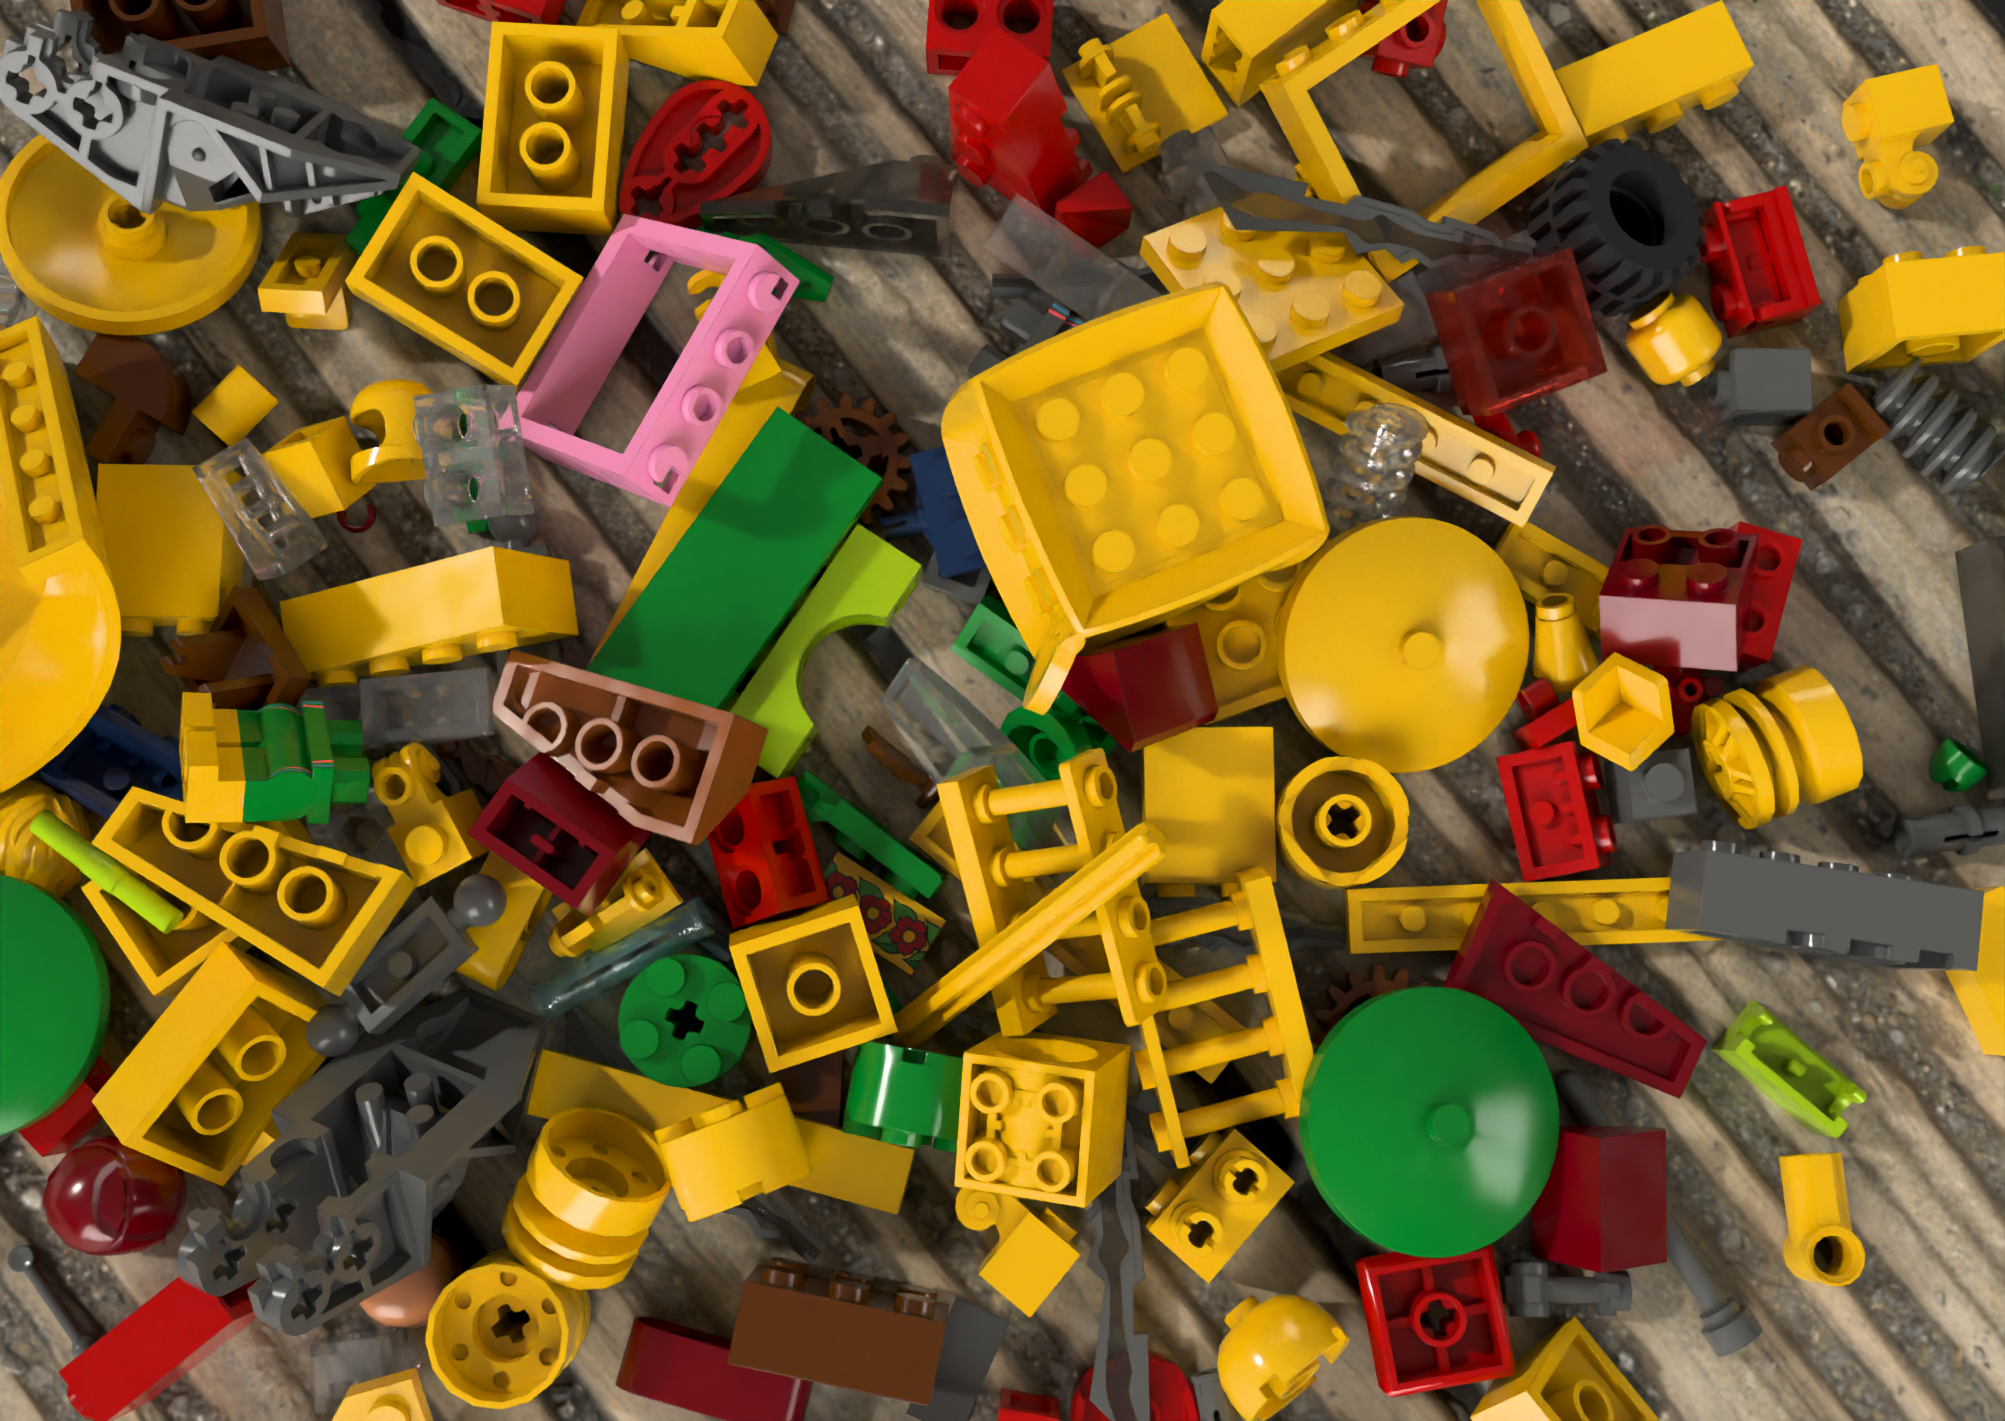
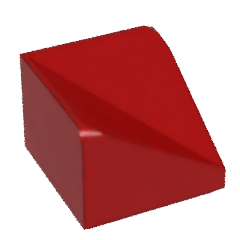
[1054,171,1133,260]

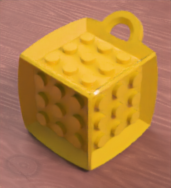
[941,281,1330,716]

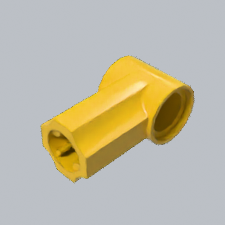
[1779,1152,1865,1287]

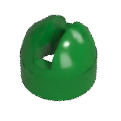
[1928,736,1990,793]

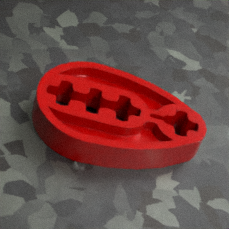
[619,80,773,229]

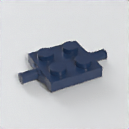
[880,446,987,580]

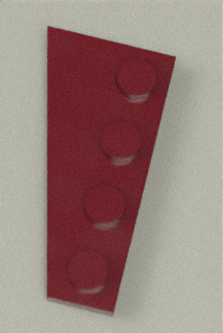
[1442,878,1707,1099]

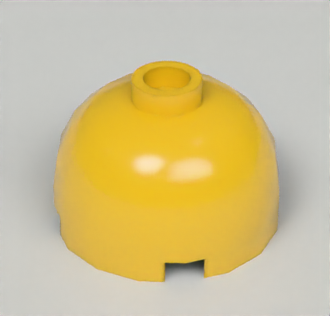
[1217,1294,1351,1421]

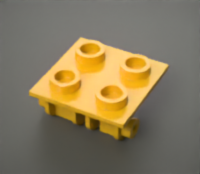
[1061,12,1229,175]

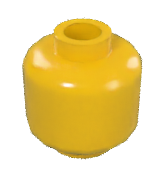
[1626,291,1722,387]

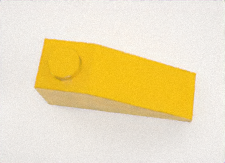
[576,0,779,86]

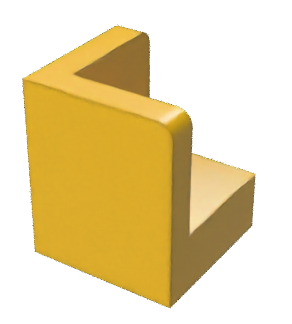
[261,416,376,521]
[1572,652,1675,772]

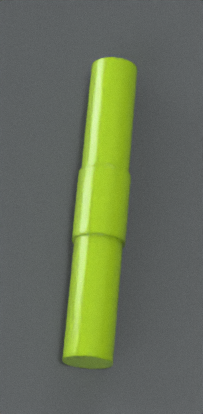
[29,810,184,934]

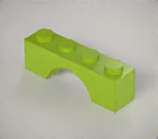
[721,524,924,779]

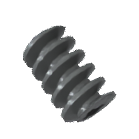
[1870,356,2005,495]

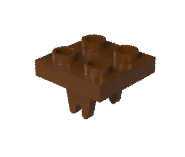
[160,586,312,710]

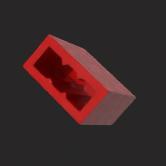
[59,1277,259,1421]

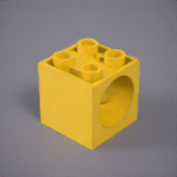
[954,1031,1131,1208]

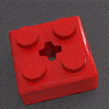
[1356,1244,1516,1397]

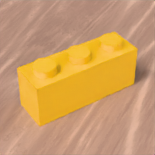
[1554,0,1754,159]

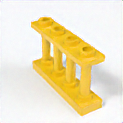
[936,748,1168,1037]
[1126,865,1314,1169]

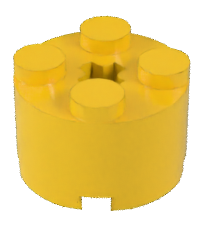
[1275,756,1410,890]
[653,1082,813,1222]

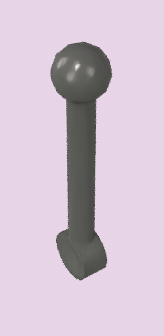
[8,1245,98,1358]

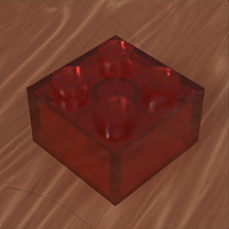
[1425,247,1608,416]

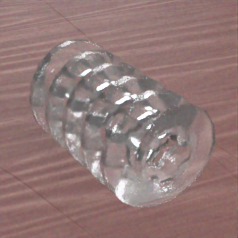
[1322,403,1429,533]

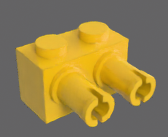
[1144,1127,1295,1284]

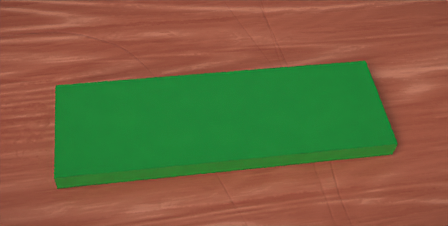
[585,406,884,710]

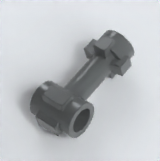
[1502,1262,1632,1317]

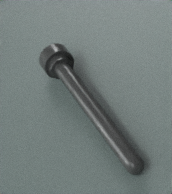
[1556,1069,1762,1357]

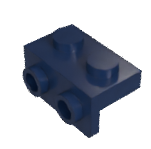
[40,704,183,819]

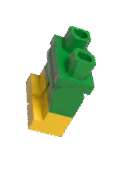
[179,692,370,824]

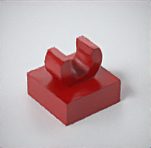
[1511,677,1577,751]

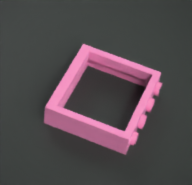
[498,214,800,507]

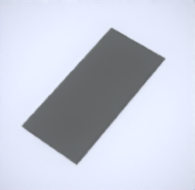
[906,1297,1010,1421]

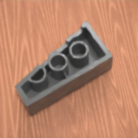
[1665,840,1984,971]

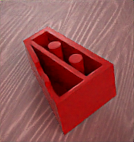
[948,25,1093,229]

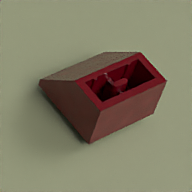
[1599,525,1758,672]
[467,752,652,917]

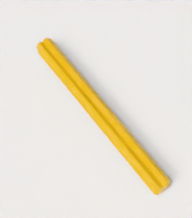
[891,821,1168,1048]

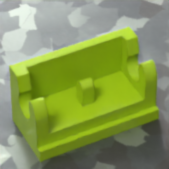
[1711,1000,1867,1138]

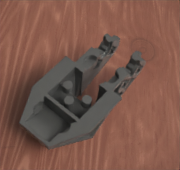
[0,8,423,217]
[176,988,546,1336]

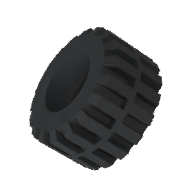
[1528,138,1706,317]

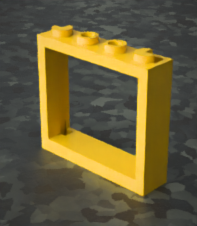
[1259,0,1589,284]

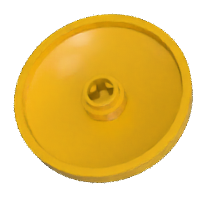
[0,134,263,335]
[1277,516,1529,773]

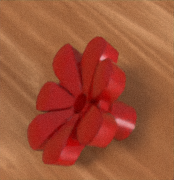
[1653,665,1723,737]

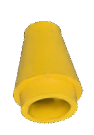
[1533,593,1598,693]

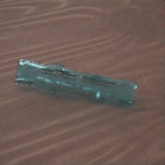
[527,897,716,1023]

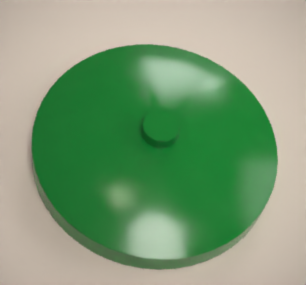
[0,875,111,1136]
[1299,986,1559,1258]

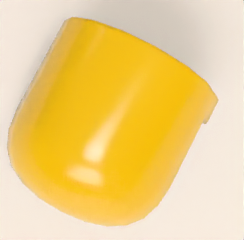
[350,379,448,484]

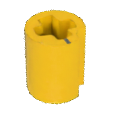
[192,364,280,448]

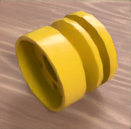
[1691,664,1863,830]
[501,1108,673,1290]
[425,1246,592,1409]

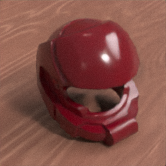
[43,1135,187,1256]

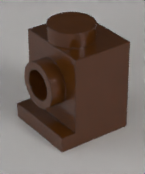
[1770,382,1891,491]

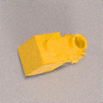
[1842,64,1955,209]
[371,742,491,887]
[955,1187,1081,1318]

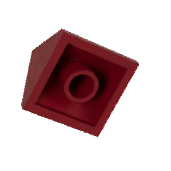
[1061,622,1218,753]
[1531,1125,1667,1273]

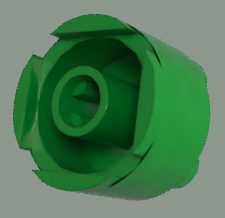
[618,954,757,1088]
[842,1041,963,1153]

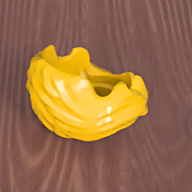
[0,780,90,898]

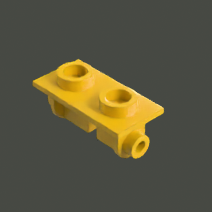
[548,848,683,962]

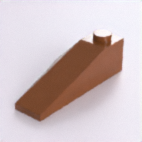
[489,649,769,846]

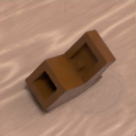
[73,333,192,464]

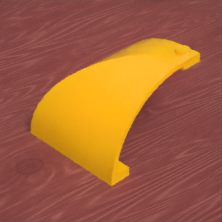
[0,315,122,793]

